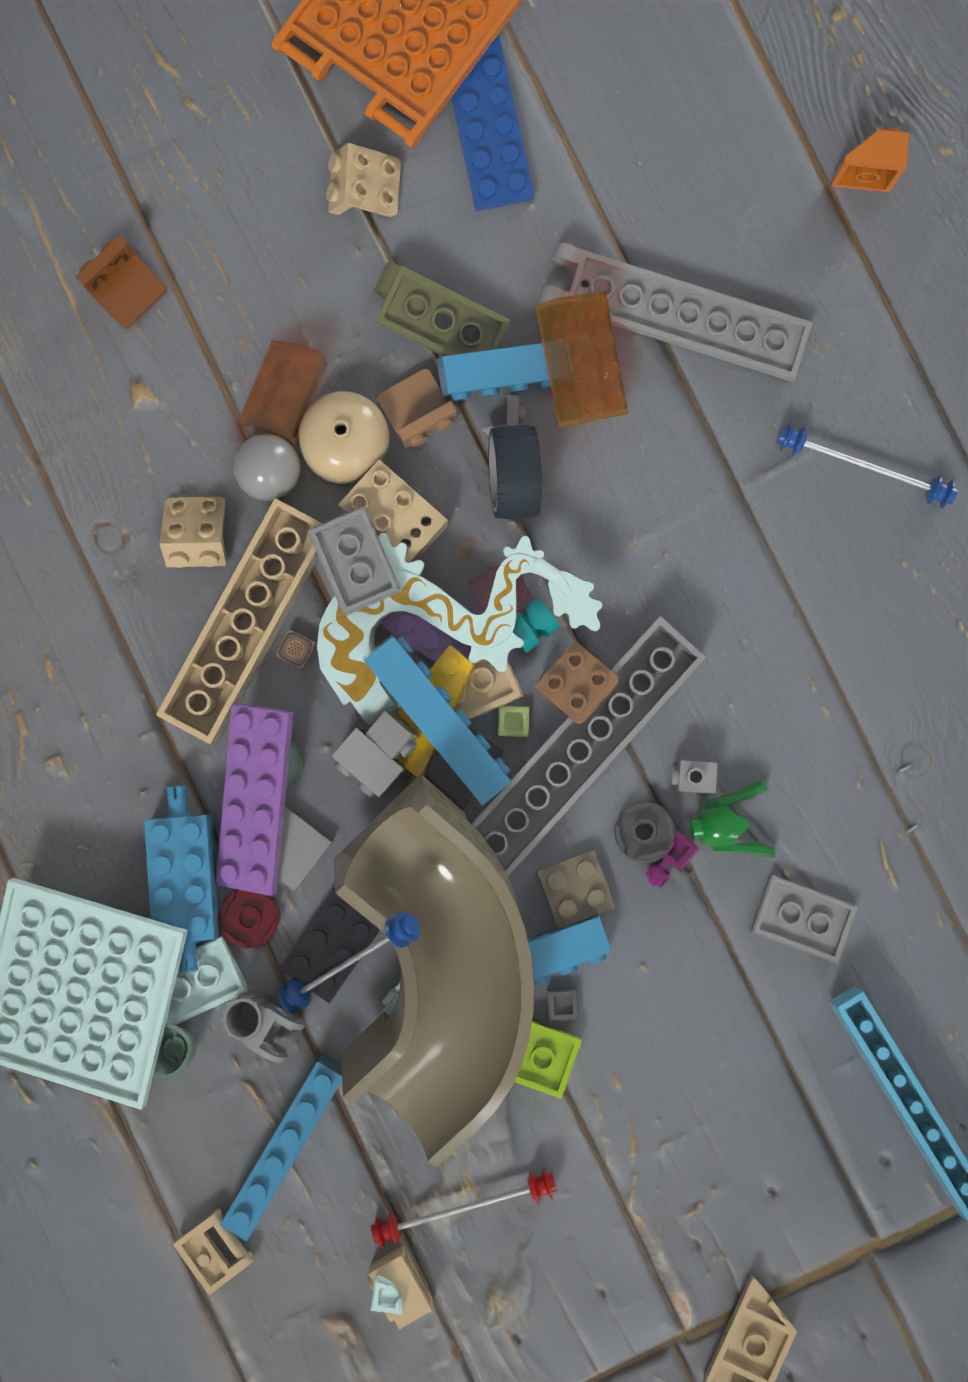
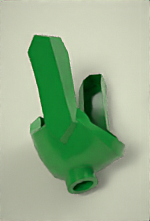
[690,780,776,858]

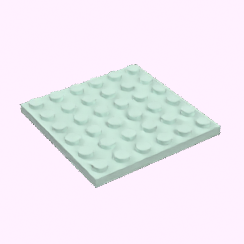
[0,878,188,1110]

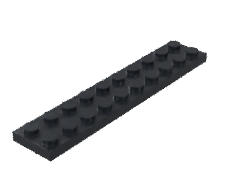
[279,727,503,1004]

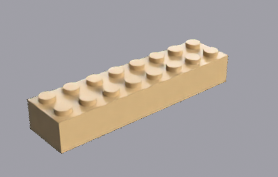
[156,498,322,745]

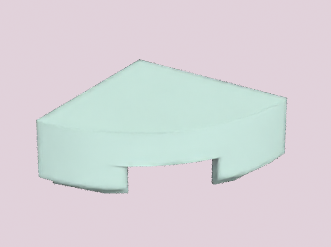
[371,1275,403,1315]

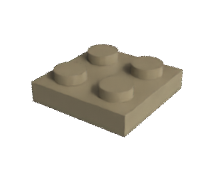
[537,849,616,929]

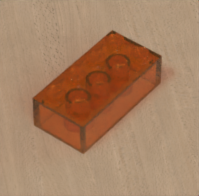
[535,291,629,428]

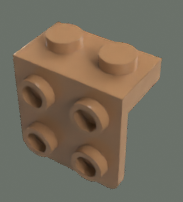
[377,369,457,449]
[534,641,619,724]

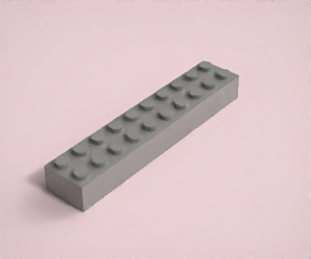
[471,616,706,876]

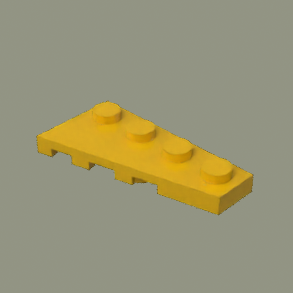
[396,645,475,777]

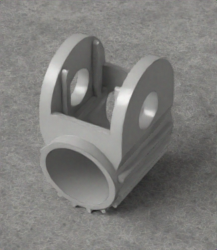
[221,992,306,1064]

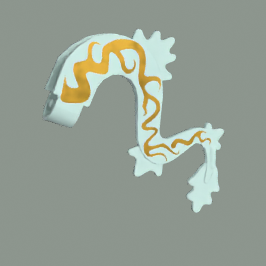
[317,533,602,727]

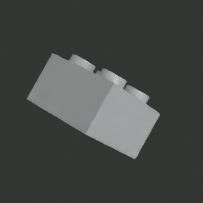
[332,728,406,797]

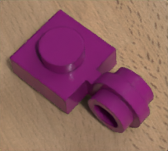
[645,830,699,888]

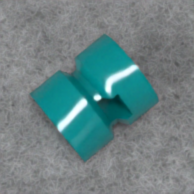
[513,596,561,653]

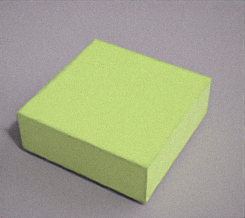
[498,706,529,737]

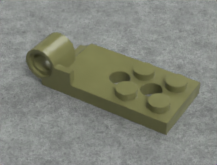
[374,262,511,356]

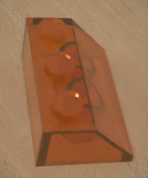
[238,340,328,446]

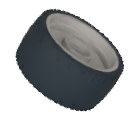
[488,425,542,519]

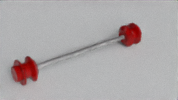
[371,1168,557,1248]

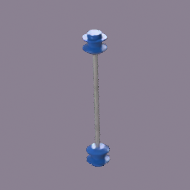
[776,422,958,509]
[278,911,420,1013]

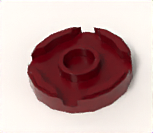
[218,890,280,949]

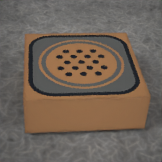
[275,629,317,670]

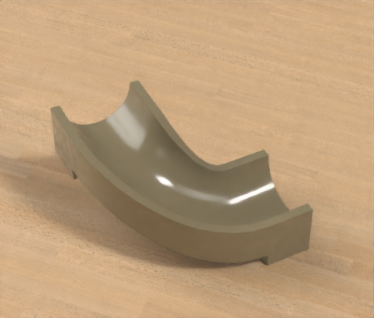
[334,774,534,1168]

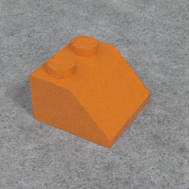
[830,128,910,192]

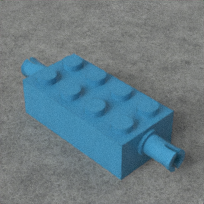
[144,786,221,973]

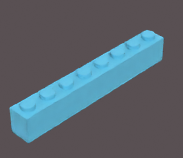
[829,986,968,1223]

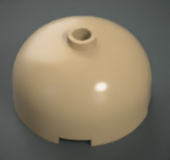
[298,391,390,485]

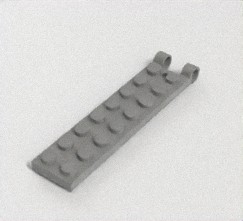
[539,243,813,382]

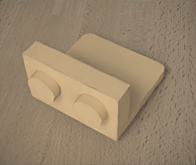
[326,143,401,217]
[159,496,228,568]

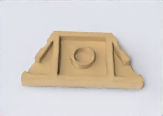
[702,1274,797,1382]

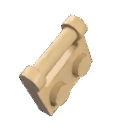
[173,1207,256,1295]

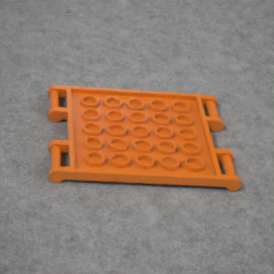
[272,0,524,149]

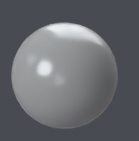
[233,434,301,501]

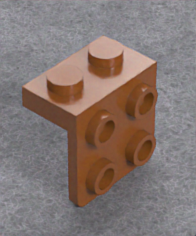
[76,235,167,328]

